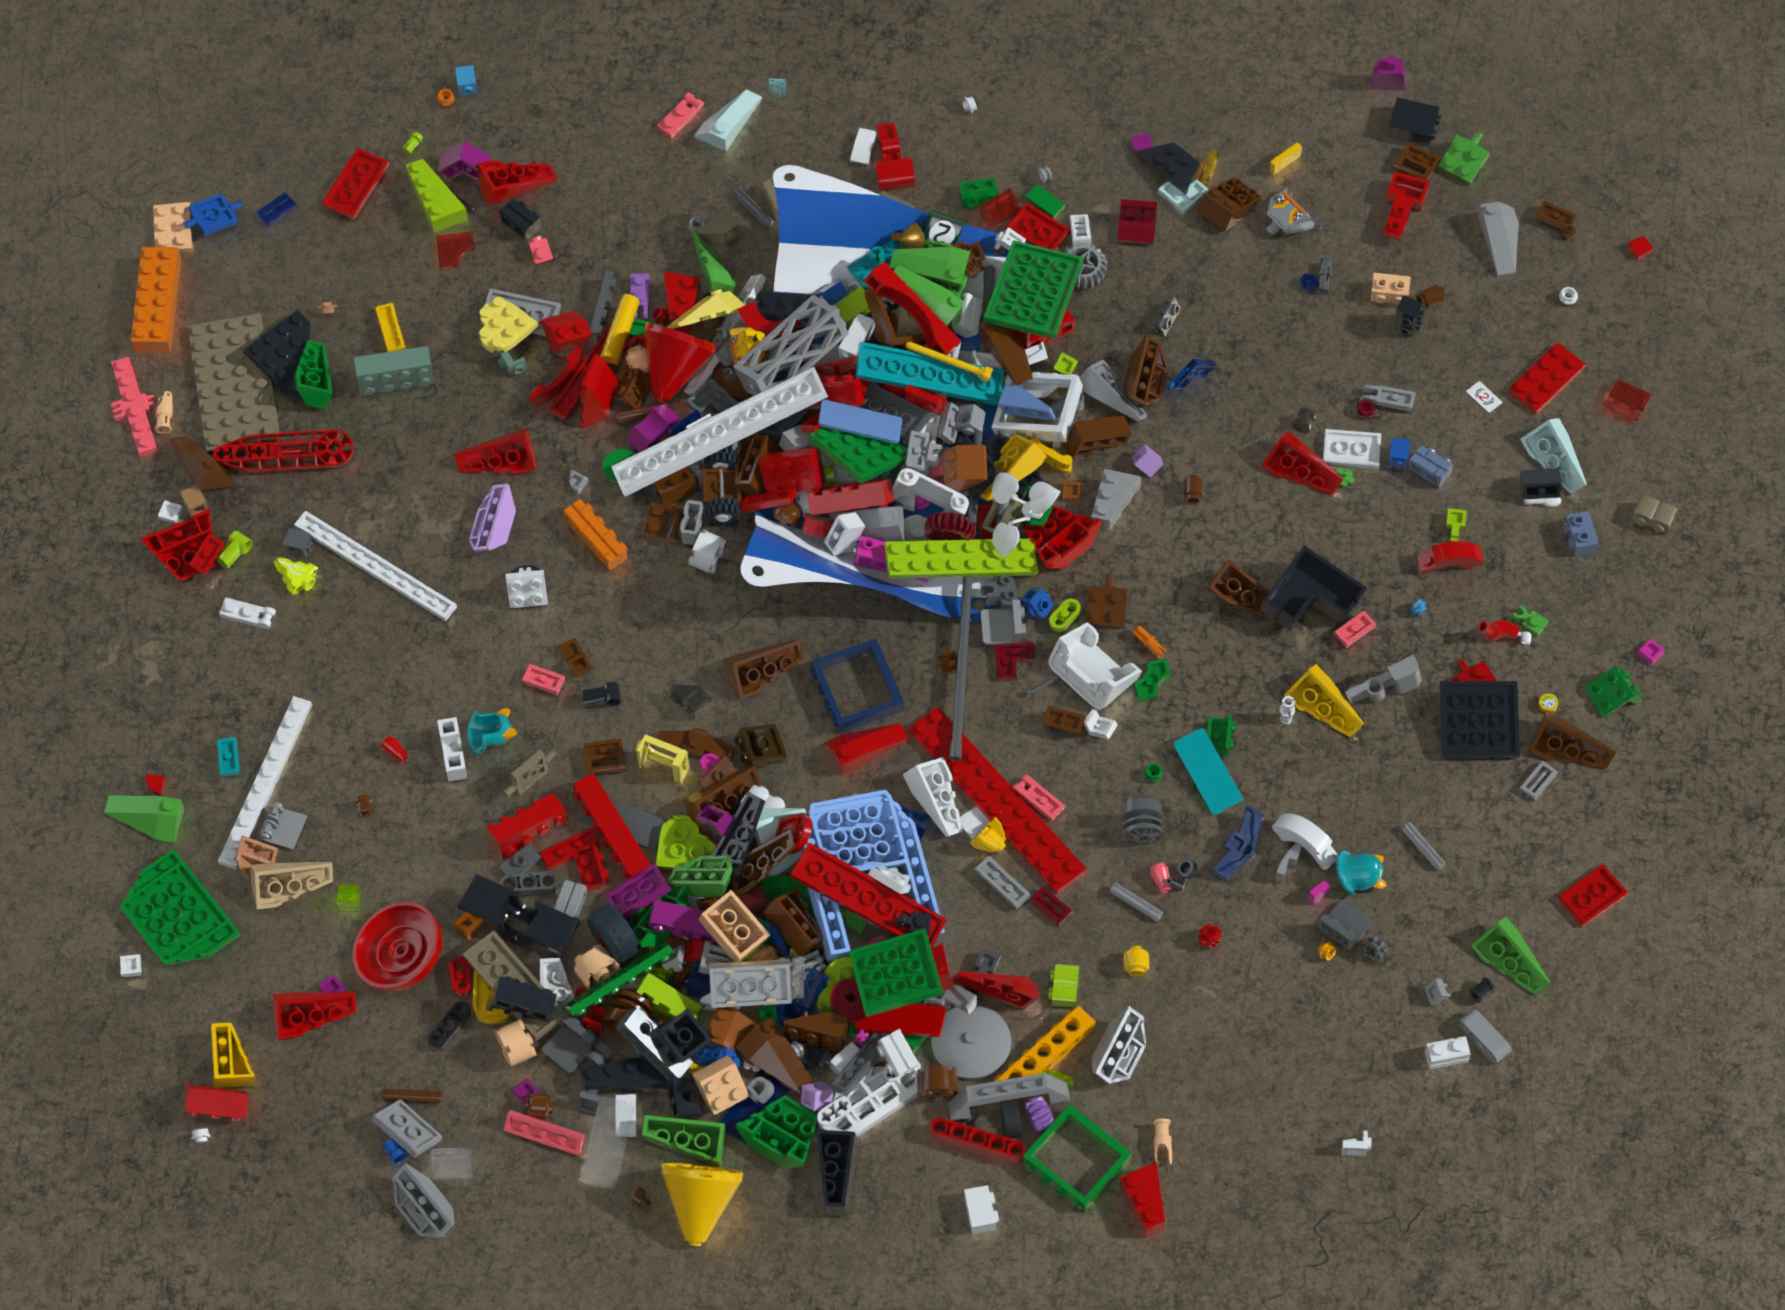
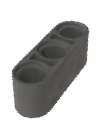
[500,871,557,896]

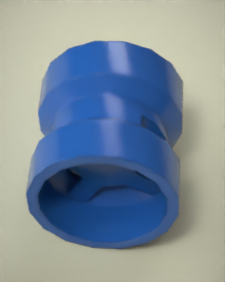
[382,1138,409,1165]

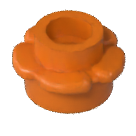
[437,89,455,106]

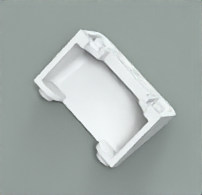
[892,468,969,516]
[1049,622,1142,710]

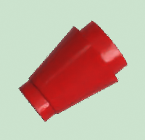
[380,735,409,763]

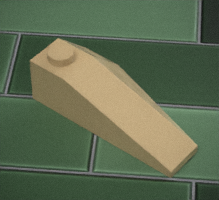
[250,862,333,909]

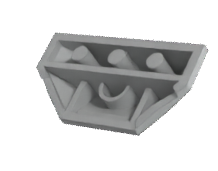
[1091,1006,1146,1084]
[392,1164,454,1238]

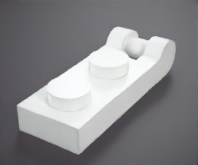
[219,598,276,629]

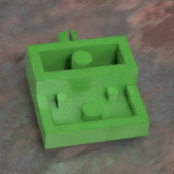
[1439,131,1490,184]

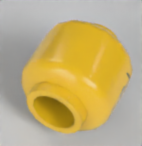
[1124,946,1149,977]

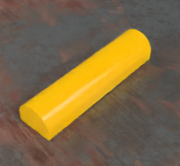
[600,294,640,365]

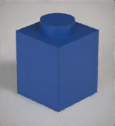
[819,279,849,305]
[1388,438,1411,469]

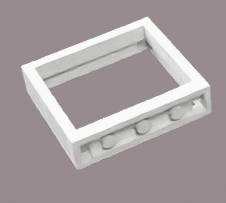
[992,372,1083,442]

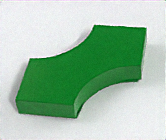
[1134,658,1171,703]

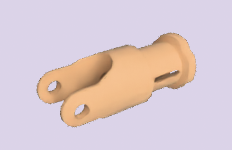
[155,391,173,434]
[1153,1118,1172,1165]

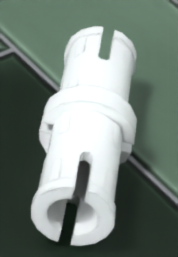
[1279,696,1295,724]

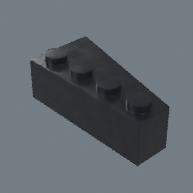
[816,1129,859,1216]

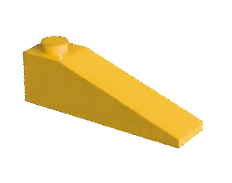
[979,433,1047,501]
[1284,664,1364,737]

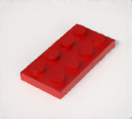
[322,148,390,220]
[1508,342,1586,414]

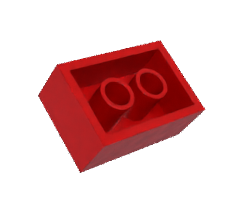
[758,447,827,493]

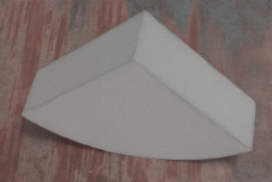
[569,470,588,495]

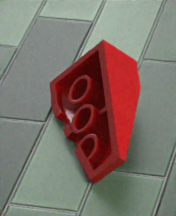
[1262,430,1344,494]
[824,723,910,775]
[952,971,1038,1010]
[272,992,356,1039]

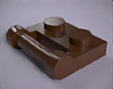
[1393,142,1441,181]
[643,502,684,543]
[583,738,626,776]

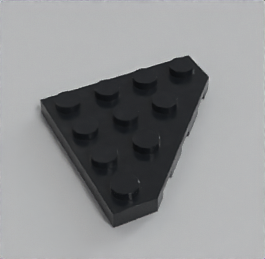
[243,310,310,403]

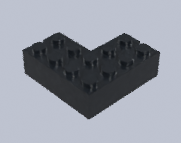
[1259,545,1368,631]

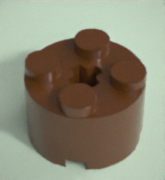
[917,1065,958,1102]

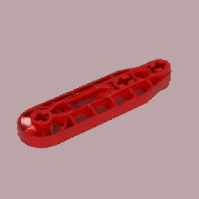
[213,429,354,473]

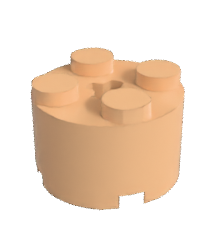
[574,944,621,989]
[494,1019,537,1067]

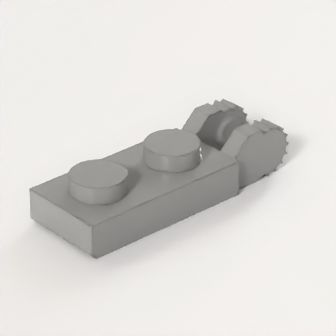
[1361,384,1416,412]

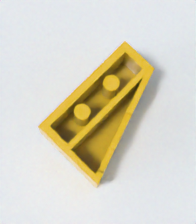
[211,1023,255,1088]

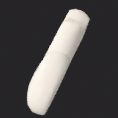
[1524,498,1561,508]

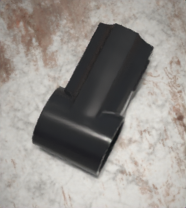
[582,682,622,708]

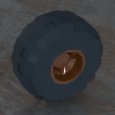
[587,905,639,963]

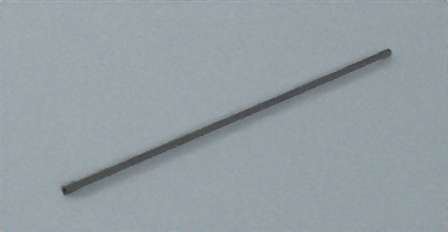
[949,266,995,761]

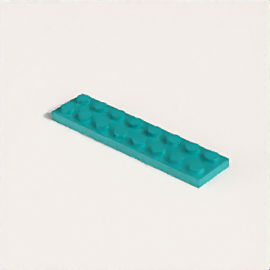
[855,342,1004,406]

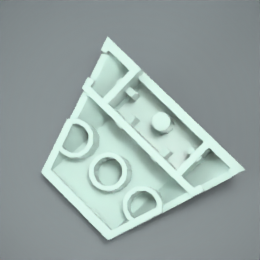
[754,808,807,879]

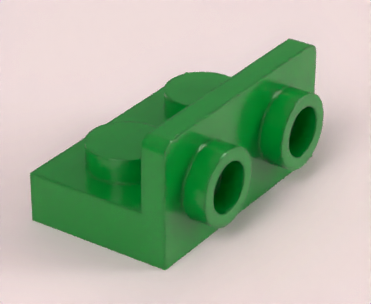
[958,177,999,209]

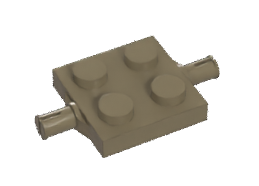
[503,749,557,797]

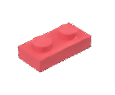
[1334,611,1376,648]
[522,664,565,696]

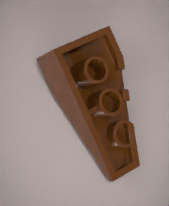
[169,436,234,490]
[735,1018,815,1096]

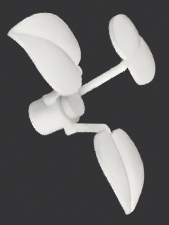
[992,472,1060,558]

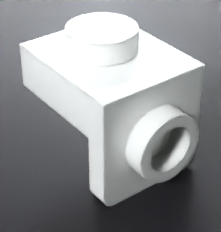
[1084,709,1117,740]

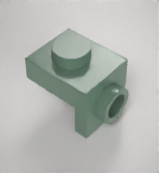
[498,350,527,377]

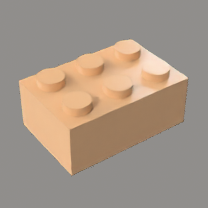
[698,890,770,962]

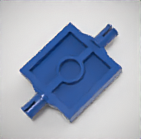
[183,193,243,237]

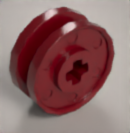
[830,978,866,1024]

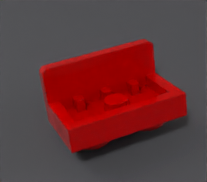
[904,385,947,415]

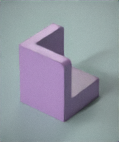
[1132,444,1163,477]
[801,1081,833,1111]

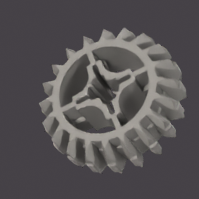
[1064,242,1107,290]

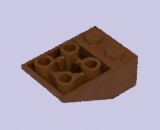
[1197,177,1262,231]
[783,1012,849,1054]

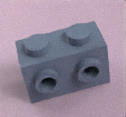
[1563,511,1599,557]

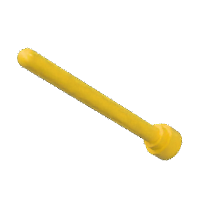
[906,342,993,383]

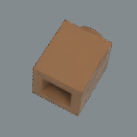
[180,484,209,517]

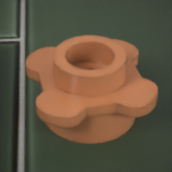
[315,302,337,314]

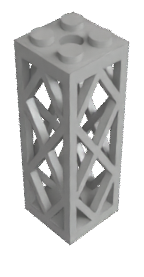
[733,295,849,396]

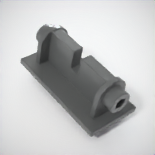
[1151,296,1180,337]

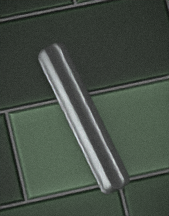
[733,188,774,228]

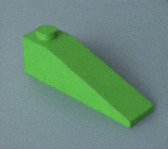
[692,231,737,294]
[894,265,964,326]
[104,795,185,844]
[1470,917,1551,995]

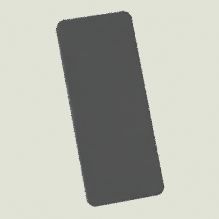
[578,799,668,850]

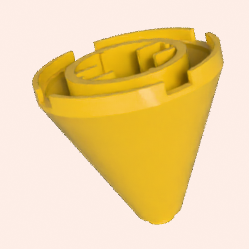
[662,1163,743,1246]

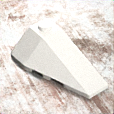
[903,757,962,837]

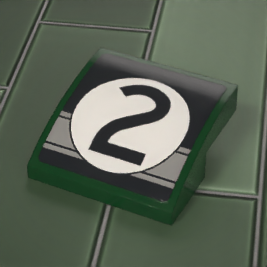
[923,210,964,245]

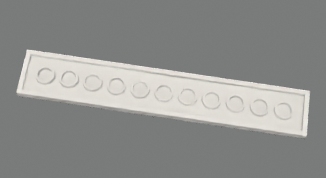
[611,367,828,496]

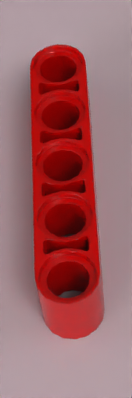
[930,1117,1025,1165]

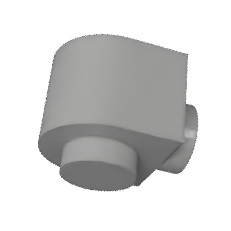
[746,1077,774,1104]

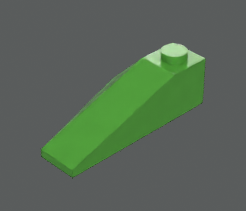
[889,247,970,287]

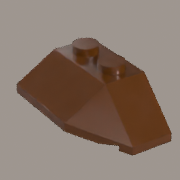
[1123,335,1168,407]

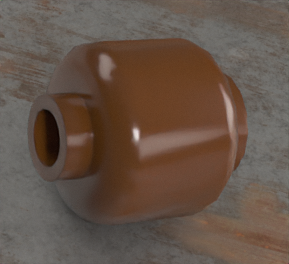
[524,1092,554,1120]

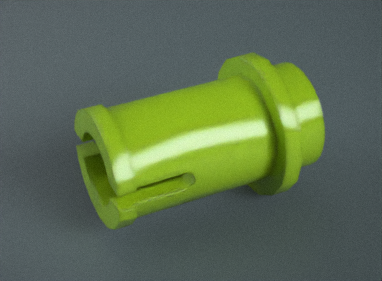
[401,131,423,155]

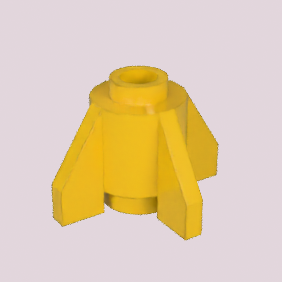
[970,817,1006,853]

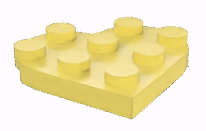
[479,297,538,353]

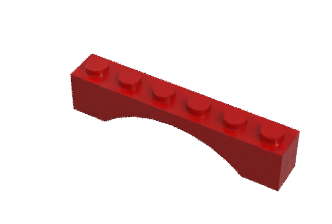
[863,262,961,356]

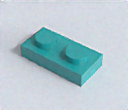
[217,737,240,777]

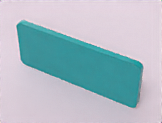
[1174,728,1243,815]

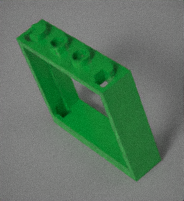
[1023,1104,1132,1212]

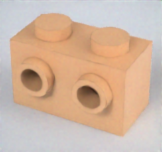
[1370,273,1411,305]

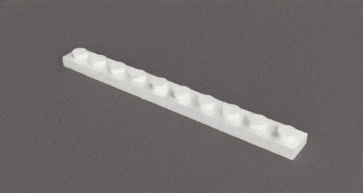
[294,511,457,621]
[218,696,312,870]

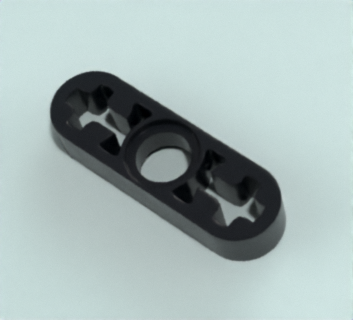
[428,1001,471,1052]

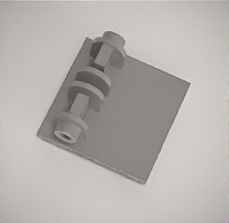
[257,802,307,850]

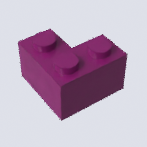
[438,141,491,181]

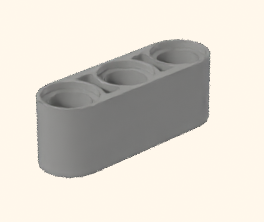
[1458,1009,1512,1063]

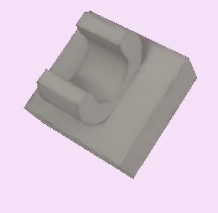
[662,945,686,973]
[1424,978,1451,1006]

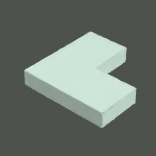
[1158,179,1209,215]

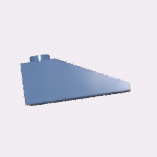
[998,385,1056,421]

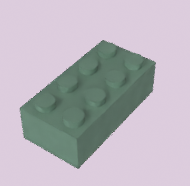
[354,346,434,395]

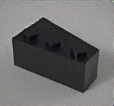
[486,976,557,1022]

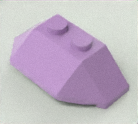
[469,483,516,552]

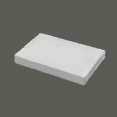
[1323,429,1381,469]

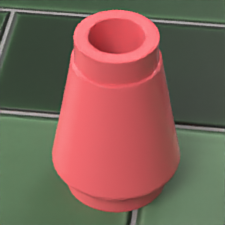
[1150,863,1172,893]

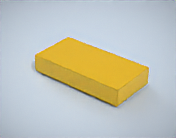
[1269,142,1302,176]

